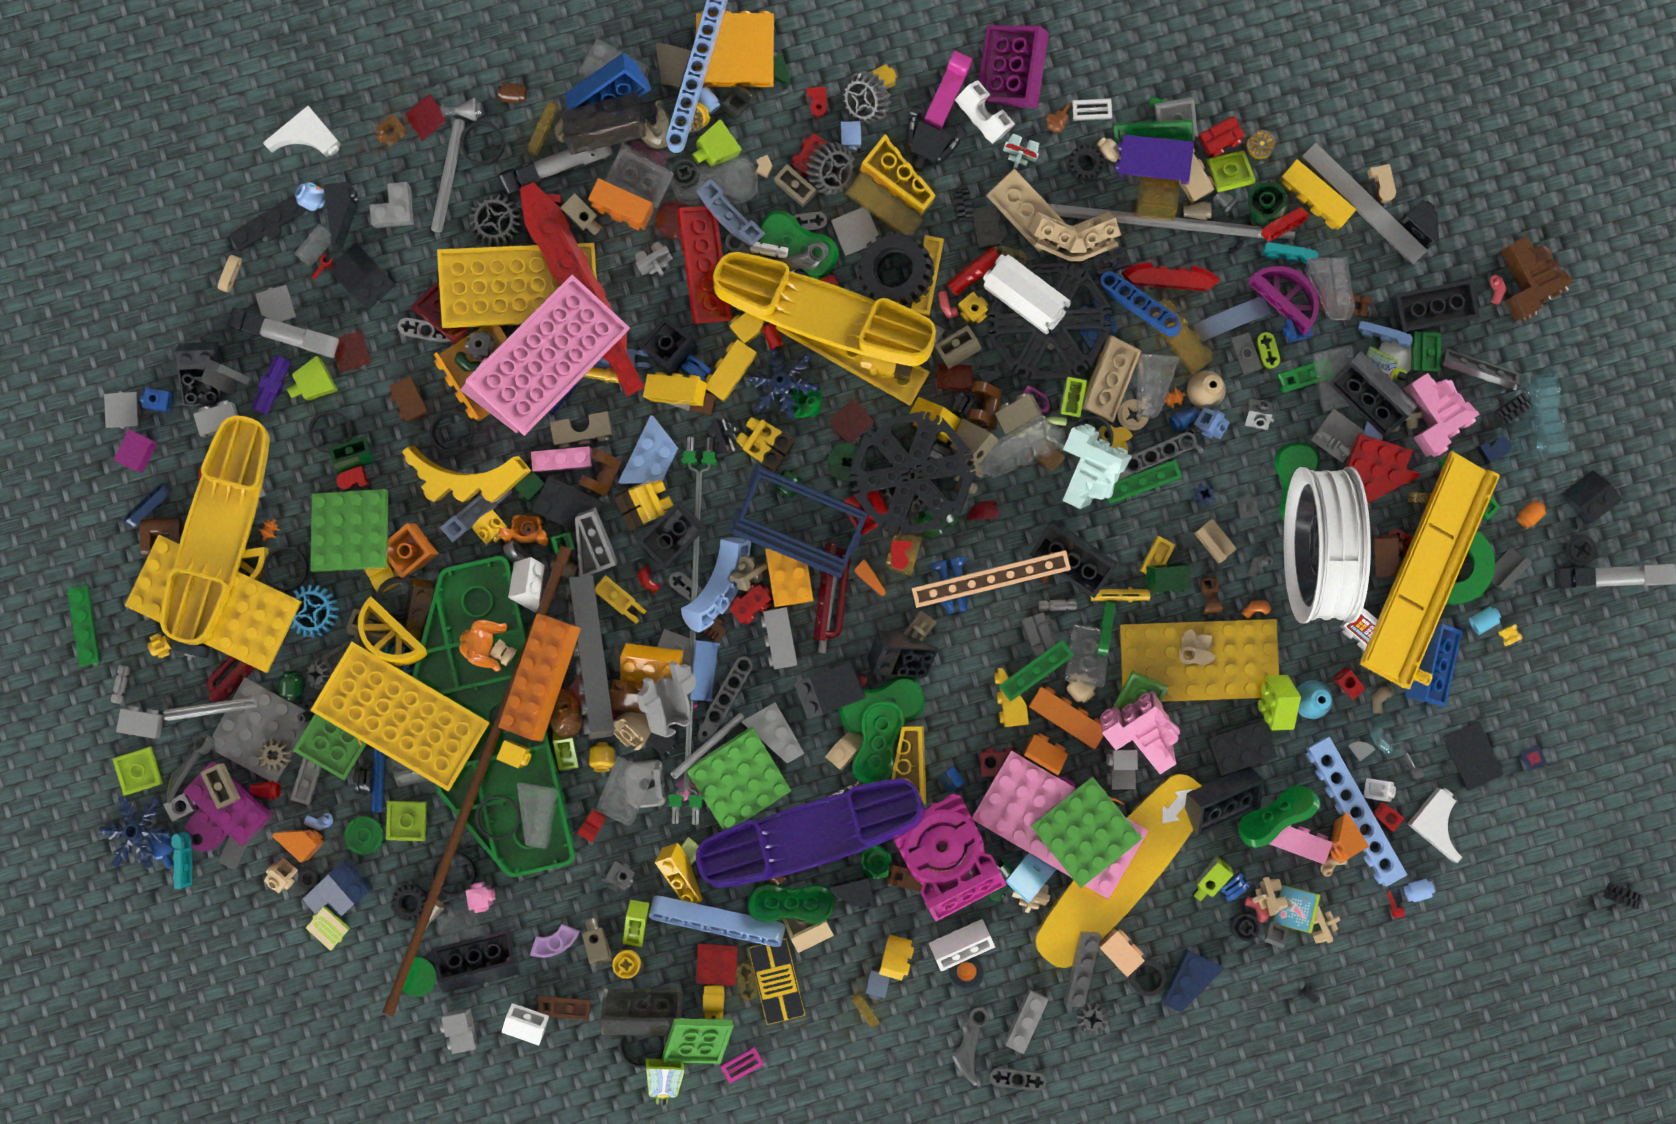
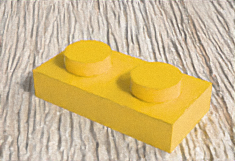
[1139,536,1175,574]

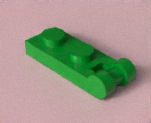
[1276,358,1334,393]

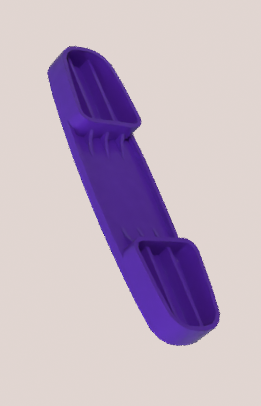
[696,778,924,888]

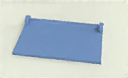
[689,640,720,702]

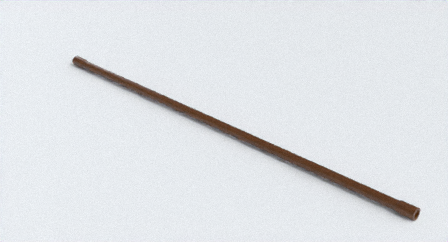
[382,546,572,1016]

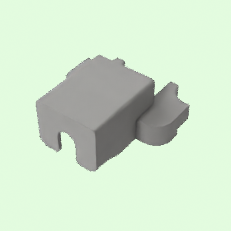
[636,661,696,737]

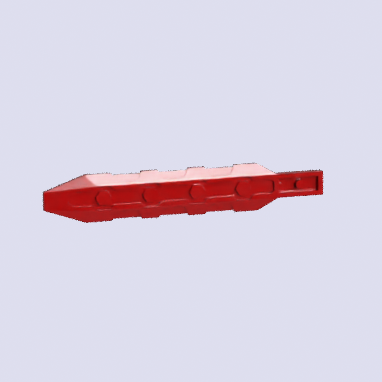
[520,182,645,397]

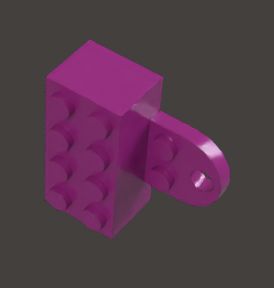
[183,762,274,852]

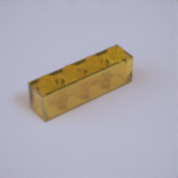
[845,173,923,235]
[1151,298,1213,376]

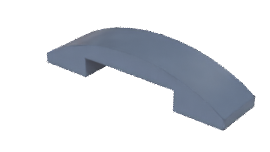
[697,178,765,247]
[1192,296,1271,343]
[440,490,512,542]

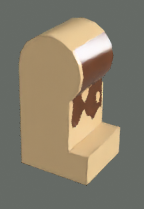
[1367,164,1396,203]

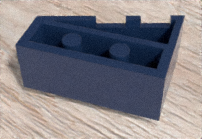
[1160,948,1224,1013]

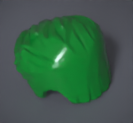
[861,845,892,879]

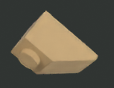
[825,731,863,771]

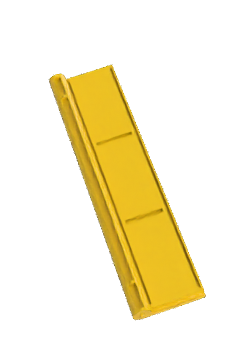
[1359,451,1500,689]

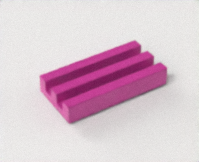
[720,1046,764,1084]

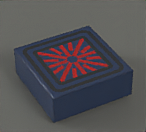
[1519,745,1547,771]

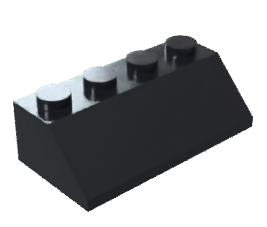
[1328,351,1418,437]
[1029,519,1118,598]
[1185,767,1264,836]
[433,929,520,993]

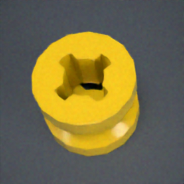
[1498,624,1523,646]

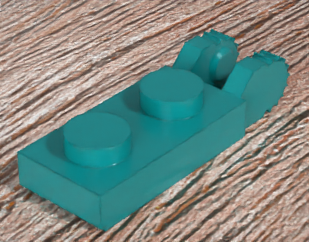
[1262,242,1319,266]
[171,831,192,889]

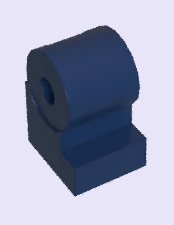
[1476,438,1511,464]

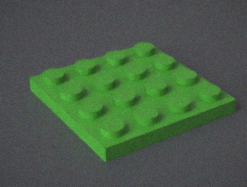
[310,489,388,572]
[686,726,791,830]
[1031,776,1143,888]

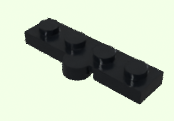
[229,194,307,252]

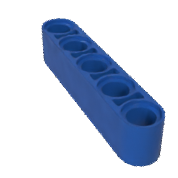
[1100,271,1181,337]

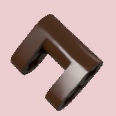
[967,381,1002,430]
[578,448,622,497]
[139,517,183,557]

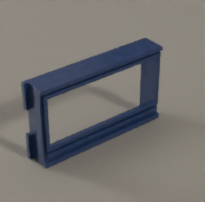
[728,464,868,578]

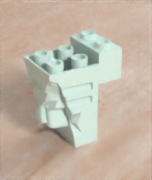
[1063,424,1132,509]

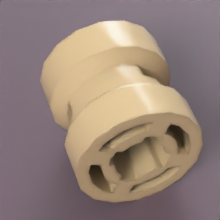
[489,639,517,666]

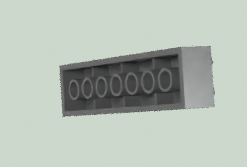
[565,575,614,739]

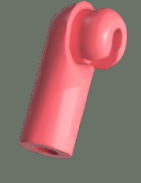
[1490,275,1506,305]
[938,291,958,319]
[1244,896,1269,923]

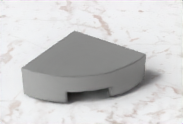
[1347,742,1376,761]

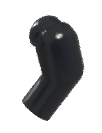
[297,699,316,723]

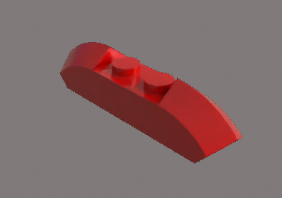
[1121,262,1220,291]

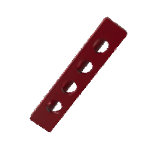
[813,543,850,641]
[206,634,287,703]

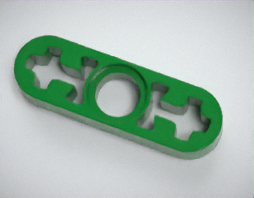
[1097,601,1115,655]

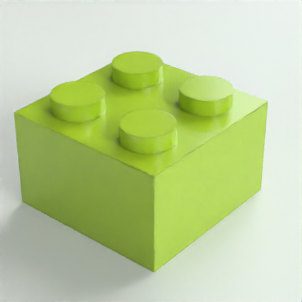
[1258,675,1301,730]

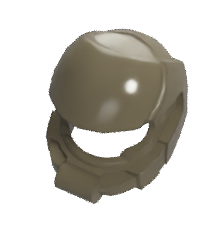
[638,100,673,149]

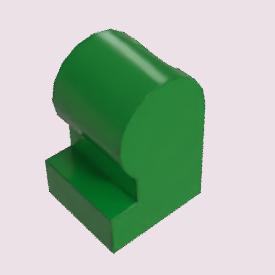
[550,532,575,555]

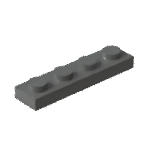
[1442,348,1520,390]
[1063,931,1101,1007]

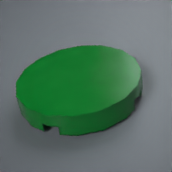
[344,816,384,855]
[397,957,437,997]

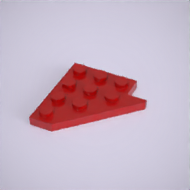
[1345,432,1420,503]

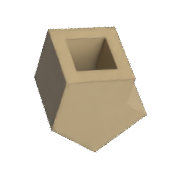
[756,155,773,178]

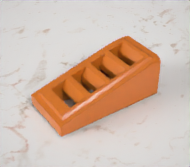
[854,559,886,597]

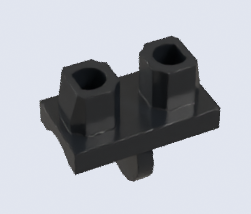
[1092,246,1132,276]
[707,418,740,454]

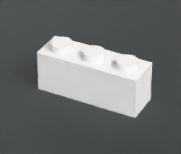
[929,919,995,971]

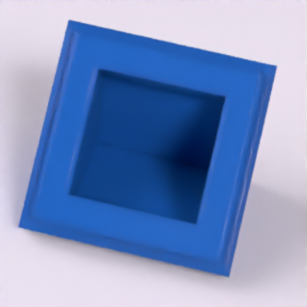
[938,766,965,793]

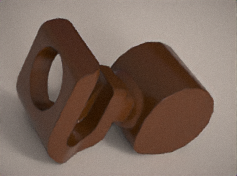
[1200,577,1222,614]

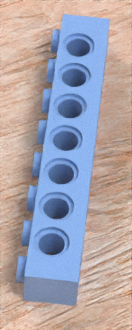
[1306,736,1407,886]

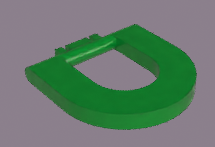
[1446,530,1495,605]

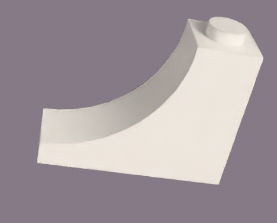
[263,106,341,157]
[1407,788,1462,863]

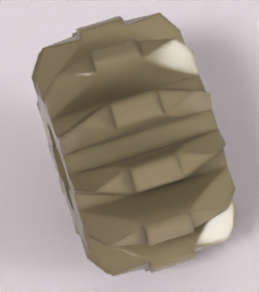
[257,738,292,772]

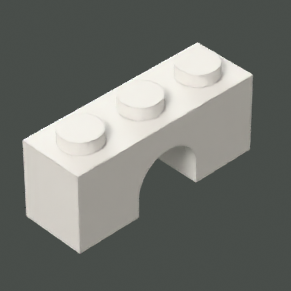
[955,80,1015,144]

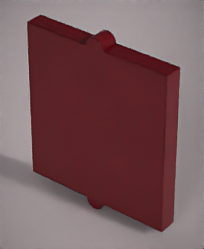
[405,94,447,141]

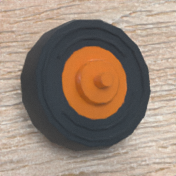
[949,957,984,991]

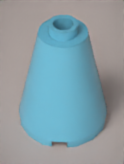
[1296,680,1333,719]

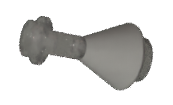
[440,98,482,121]

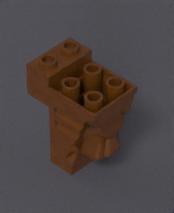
[1500,236,1574,322]

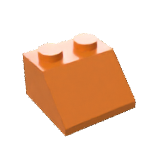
[387,523,439,578]
[1021,733,1068,775]
[1330,812,1369,864]
[272,829,325,863]

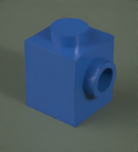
[141,388,173,413]

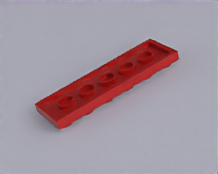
[677,206,732,324]

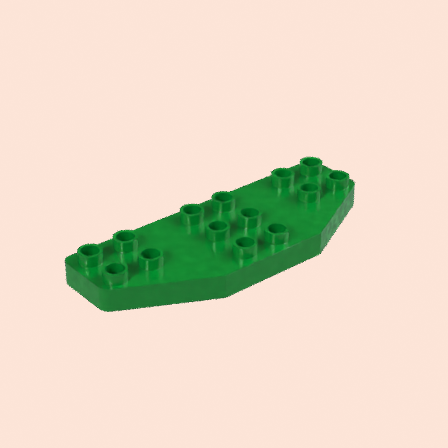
[412,556,576,877]

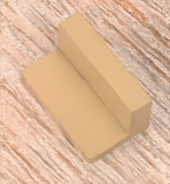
[1194,519,1236,564]

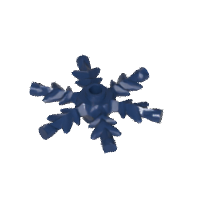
[746,348,820,418]
[99,796,173,869]

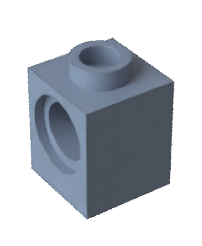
[866,968,890,1000]

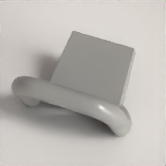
[625,759,666,808]

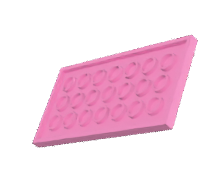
[466,275,630,436]
[972,750,1148,899]

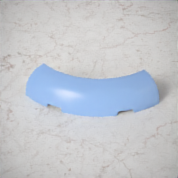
[681,537,751,632]

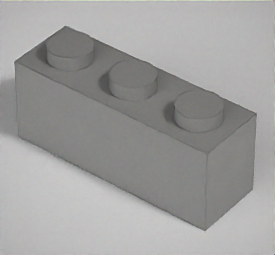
[761,607,798,670]
[1004,989,1048,1054]

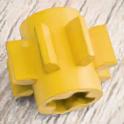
[147,634,172,658]

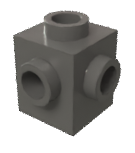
[465,331,495,360]
[1245,399,1275,430]
[600,861,635,892]

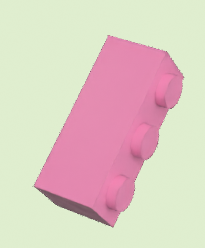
[531,446,593,473]
[1269,825,1333,865]

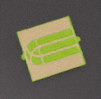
[306,906,350,951]

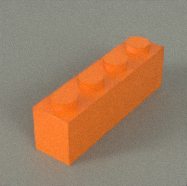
[1027,686,1104,749]

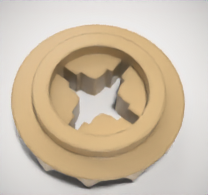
[1117,399,1149,431]

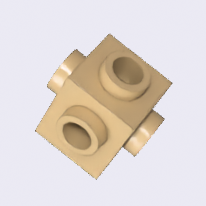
[264,858,298,894]

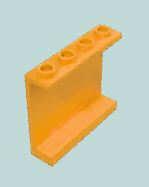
[696,11,774,87]
[434,326,508,421]

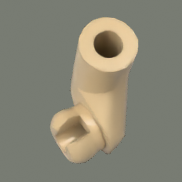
[1320,856,1347,877]

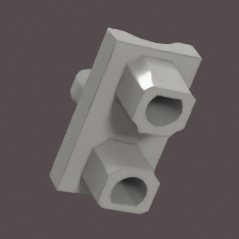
[635,241,673,276]

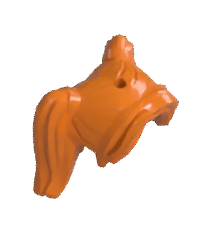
[498,515,549,547]
[459,620,507,672]

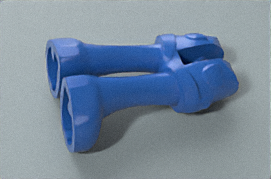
[930,556,969,614]

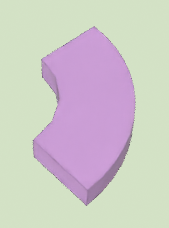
[530,924,580,957]

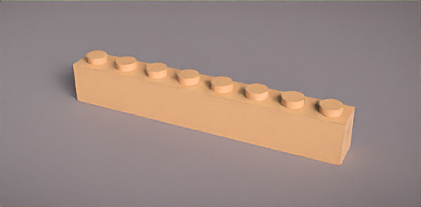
[912,550,1071,608]

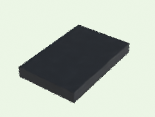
[1442,721,1504,791]

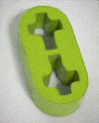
[1256,332,1280,369]

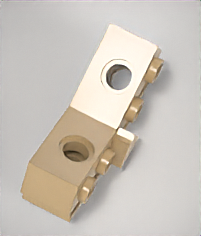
[1029,211,1121,261]

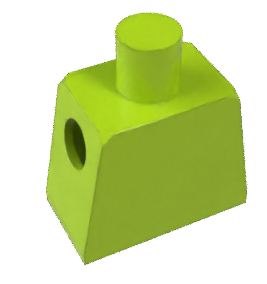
[692,119,742,167]
[287,356,338,401]

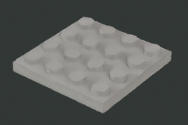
[211,678,311,782]

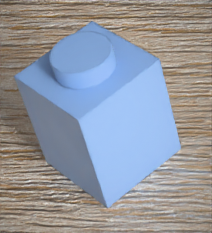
[841,121,861,152]

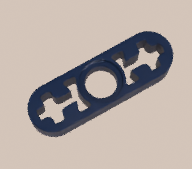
[123,482,172,528]

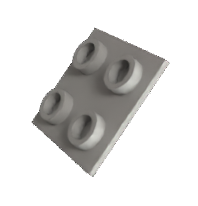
[1311,409,1364,463]

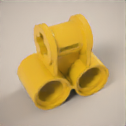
[703,986,724,1020]

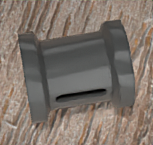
[1212,191,1238,213]

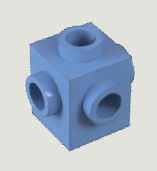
[1195,407,1230,439]

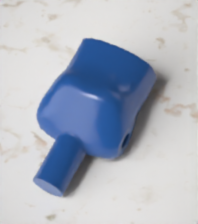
[147,837,174,869]

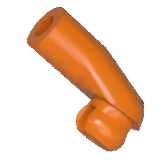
[1241,600,1271,619]

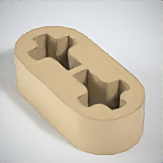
[218,255,242,293]

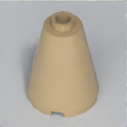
[1187,371,1226,409]
[613,712,651,750]

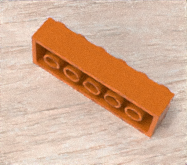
[498,614,581,741]

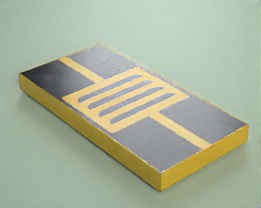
[748,938,805,1025]

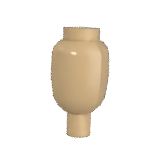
[1096,136,1121,162]

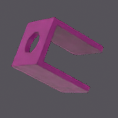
[114,429,157,473]

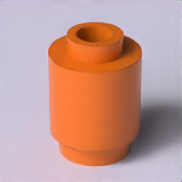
[1516,500,1546,529]

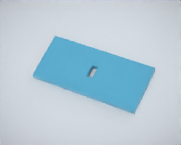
[1005,853,1056,903]

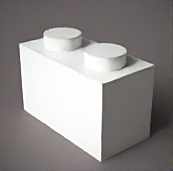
[502,1003,549,1045]

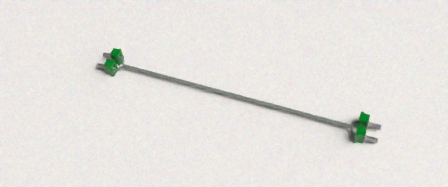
[668,437,717,825]

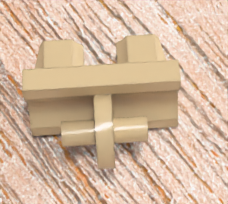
[1252,877,1288,916]
[1012,884,1050,913]
[1312,906,1340,943]

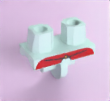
[1003,134,1039,169]

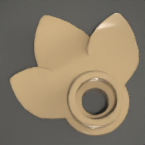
[1178,629,1215,665]

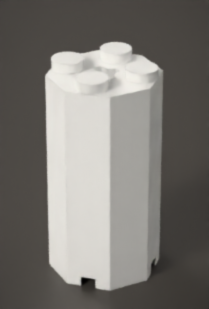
[983,254,1071,335]

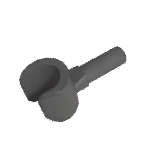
[1184,428,1204,454]
[1404,753,1424,779]

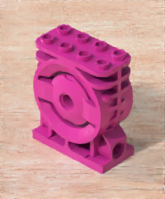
[893,794,1006,921]

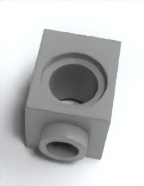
[163,793,198,822]

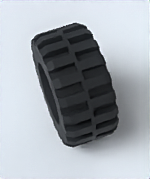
[857,231,935,308]

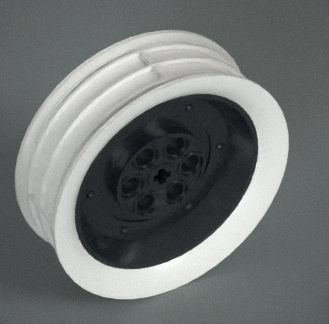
[1284,467,1371,623]

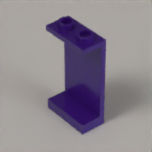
[1115,135,1194,185]

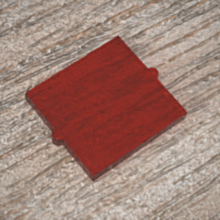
[335,331,371,373]
[936,363,974,391]
[828,398,875,443]

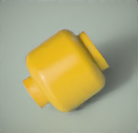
[589,742,615,772]

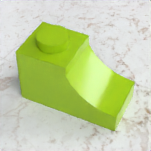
[553,723,578,770]
[623,900,650,947]

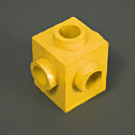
[957,292,988,324]
[471,509,507,545]

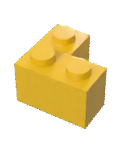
[909,397,961,443]

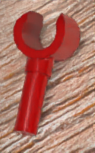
[311,254,333,280]
[1387,891,1405,918]

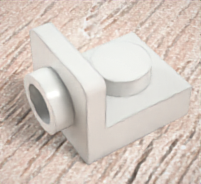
[1364,778,1396,802]

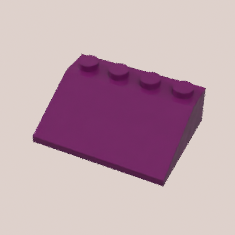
[979,25,1049,108]

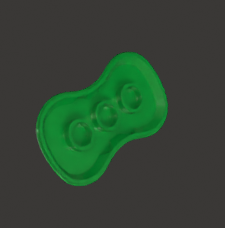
[757,210,839,279]
[1274,442,1320,521]
[839,676,924,734]
[852,701,905,784]
[1238,785,1320,848]
[748,883,835,924]

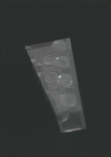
[980,416,1066,478]

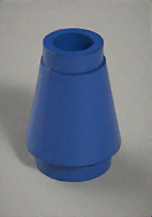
[1169,407,1199,431]

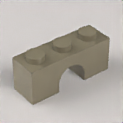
[550,411,613,449]

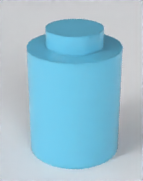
[1469,606,1501,635]

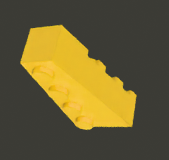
[860,134,936,217]
[891,726,926,806]

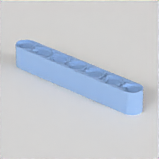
[649,896,785,947]

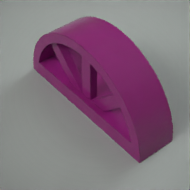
[1248,266,1319,335]

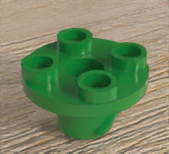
[789,381,822,418]

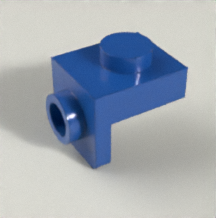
[1283,318,1313,343]

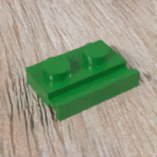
[1411,331,1441,373]

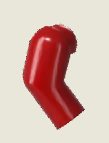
[638,566,660,594]

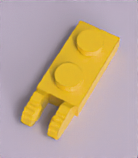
[595,575,646,624]

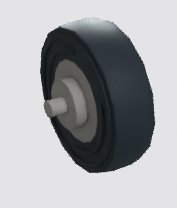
[174,641,210,661]

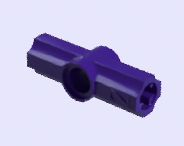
[251,355,292,415]

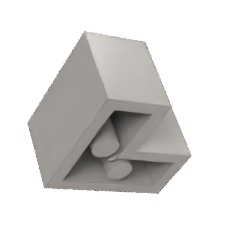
[370,182,414,228]
[1106,749,1138,789]
[440,1008,478,1054]

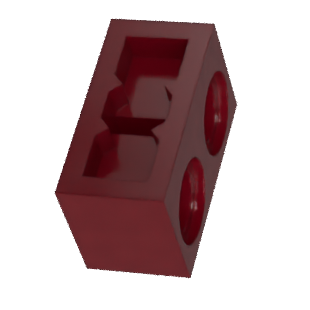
[979,747,1020,777]

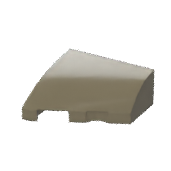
[656,42,691,91]

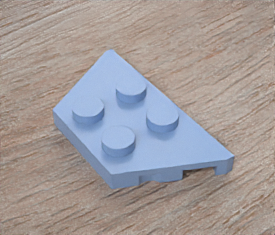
[618,415,678,484]

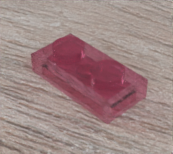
[627,140,670,172]

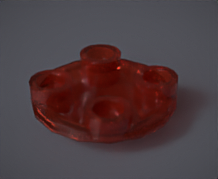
[655,201,688,240]

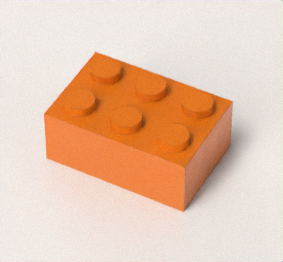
[588,178,654,231]

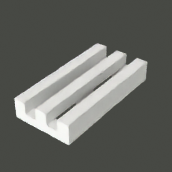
[1072,99,1112,121]

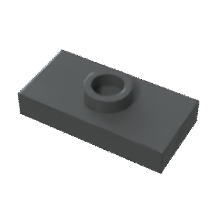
[1230,332,1262,376]

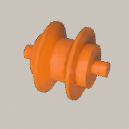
[1162,387,1186,409]
[258,519,280,541]

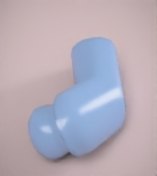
[304,813,333,831]

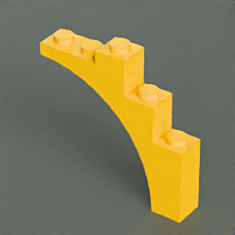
[402,446,531,502]

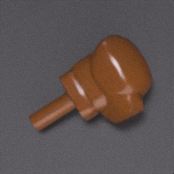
[1045,102,1070,133]

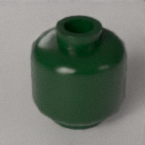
[774,469,803,498]
[278,670,304,700]

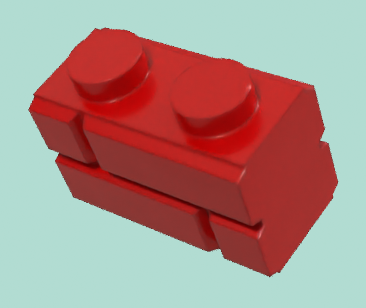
[1198,116,1245,157]

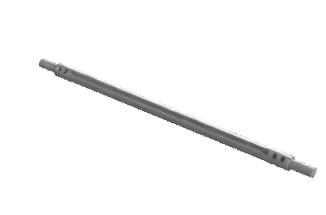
[1047,203,1295,240]

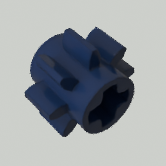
[1192,483,1216,506]

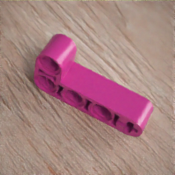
[923,51,973,131]

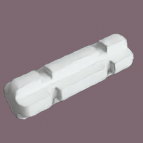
[750,242,788,259]

